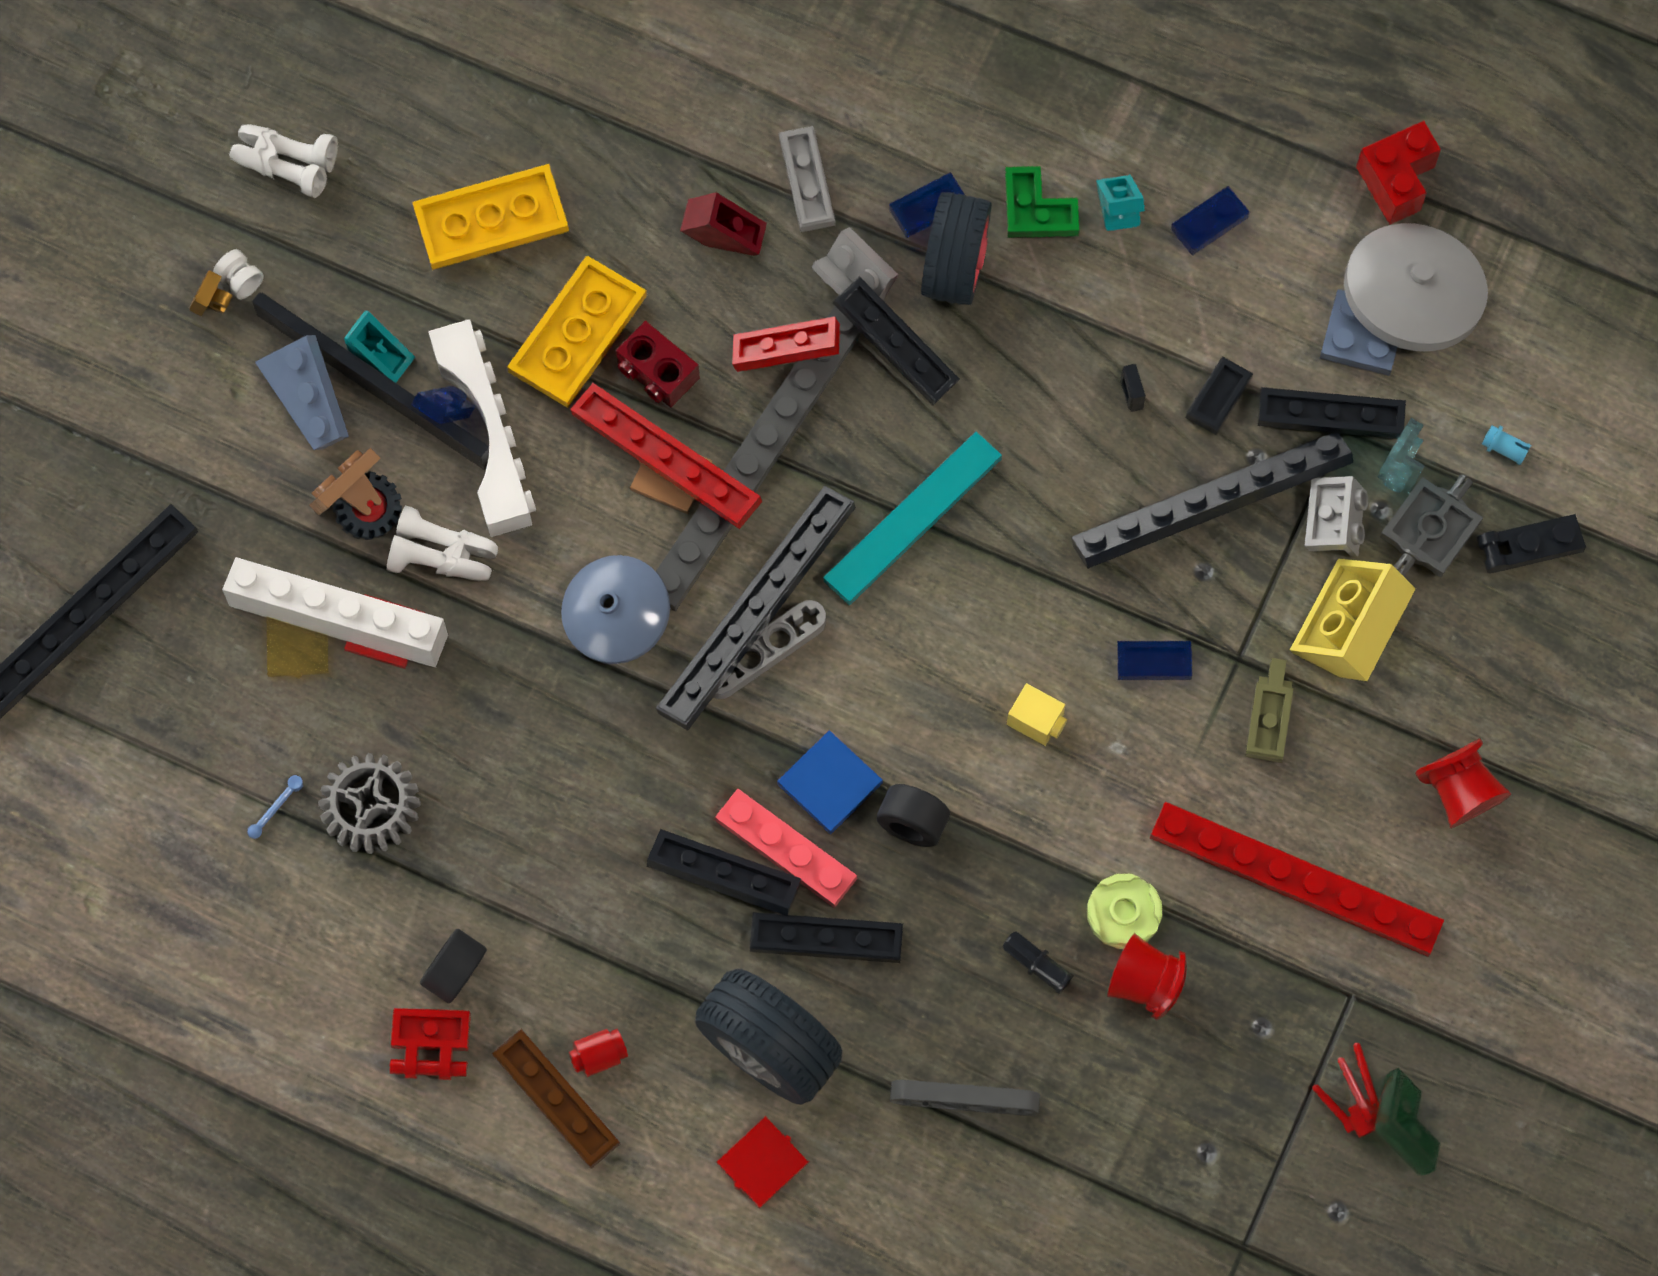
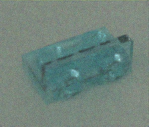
[1377,418,1425,495]

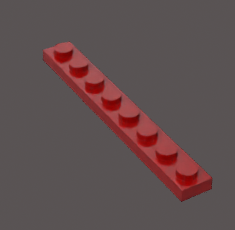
[1150,802,1444,957]

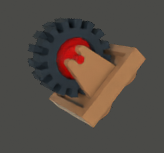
[309,448,402,540]

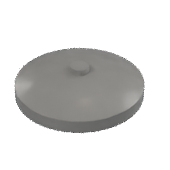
[1344,223,1488,351]

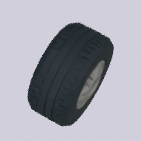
[695,969,842,1105]

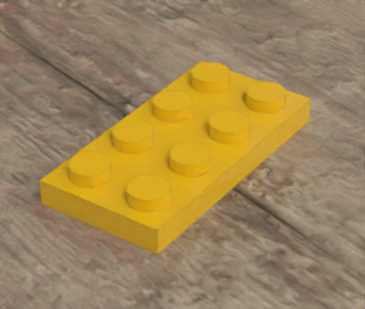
[412,164,569,270]
[507,255,647,408]

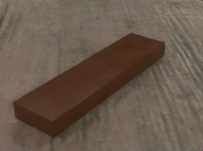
[492,1029,620,1169]

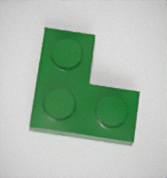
[1005,166,1079,238]

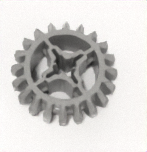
[318,753,421,854]

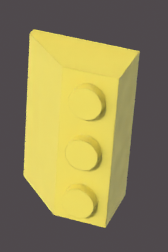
[1290,558,1416,681]

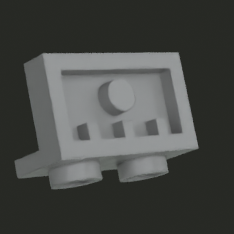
[812,227,898,300]
[1305,476,1368,557]

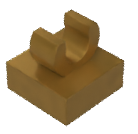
[189,270,233,316]

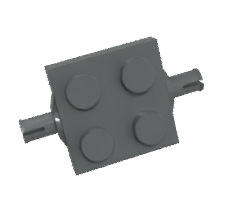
[1380,475,1483,578]

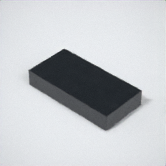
[1185,356,1253,435]

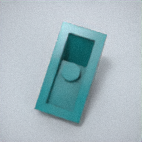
[1096,175,1145,231]

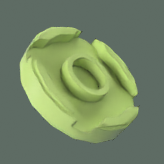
[1087,874,1162,949]

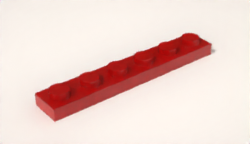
[570,383,762,529]

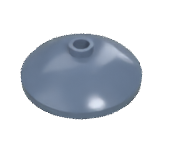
[561,555,670,664]

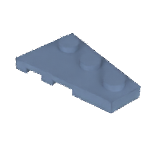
[255,335,349,450]

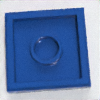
[777,730,883,835]

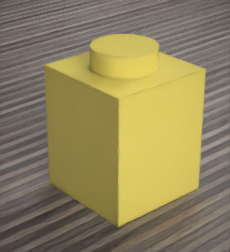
[1007,683,1067,746]

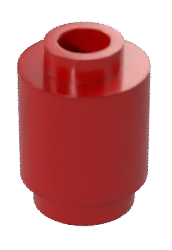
[568,1029,628,1077]

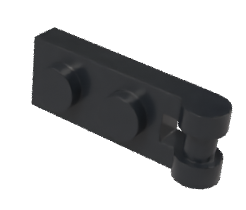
[1477,514,1586,573]

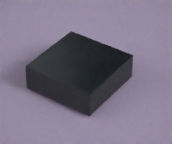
[1120,363,1146,412]

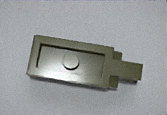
[1245,658,1294,763]

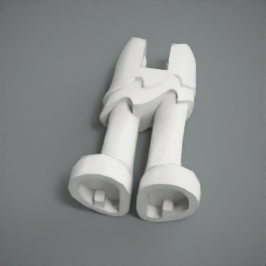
[229,124,338,198]
[386,505,498,581]

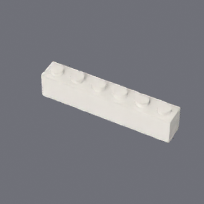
[222,557,448,668]

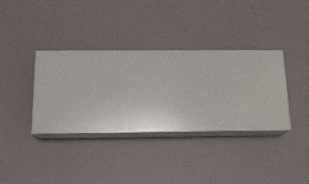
[779,126,835,232]

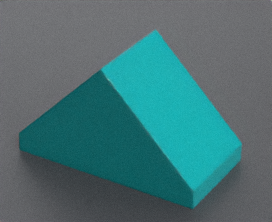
[344,310,415,383]

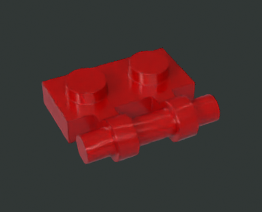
[390,1008,471,1080]

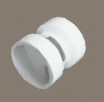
[213,249,264,300]

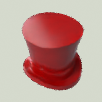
[1415,738,1511,829]
[1107,933,1187,1020]

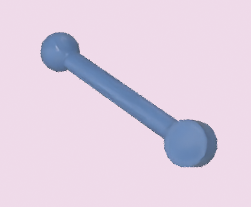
[247,775,303,839]

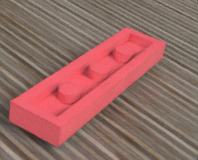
[715,789,857,908]

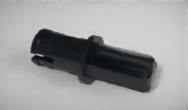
[1003,931,1074,994]

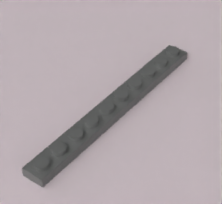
[656,306,862,611]

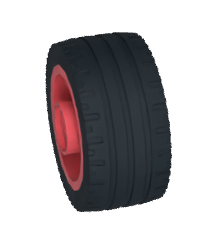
[921,192,992,305]

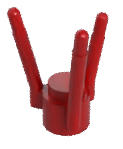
[1312,1043,1386,1138]

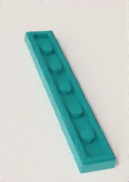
[823,432,1002,606]

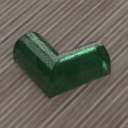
[1374,1068,1440,1176]

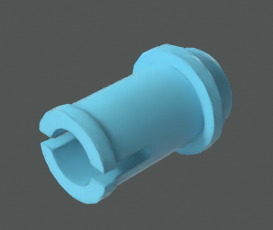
[1482,425,1531,465]

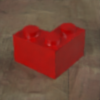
[1356,121,1441,225]

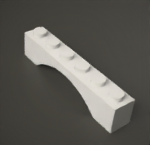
[428,319,536,537]

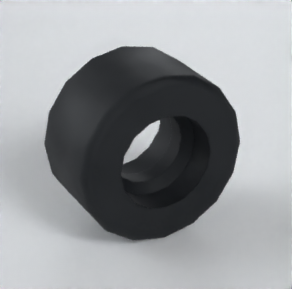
[876,784,950,847]
[420,929,487,1003]

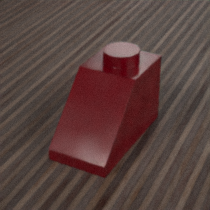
[680,192,767,256]

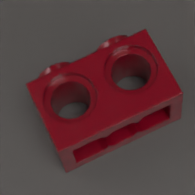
[616,320,700,408]

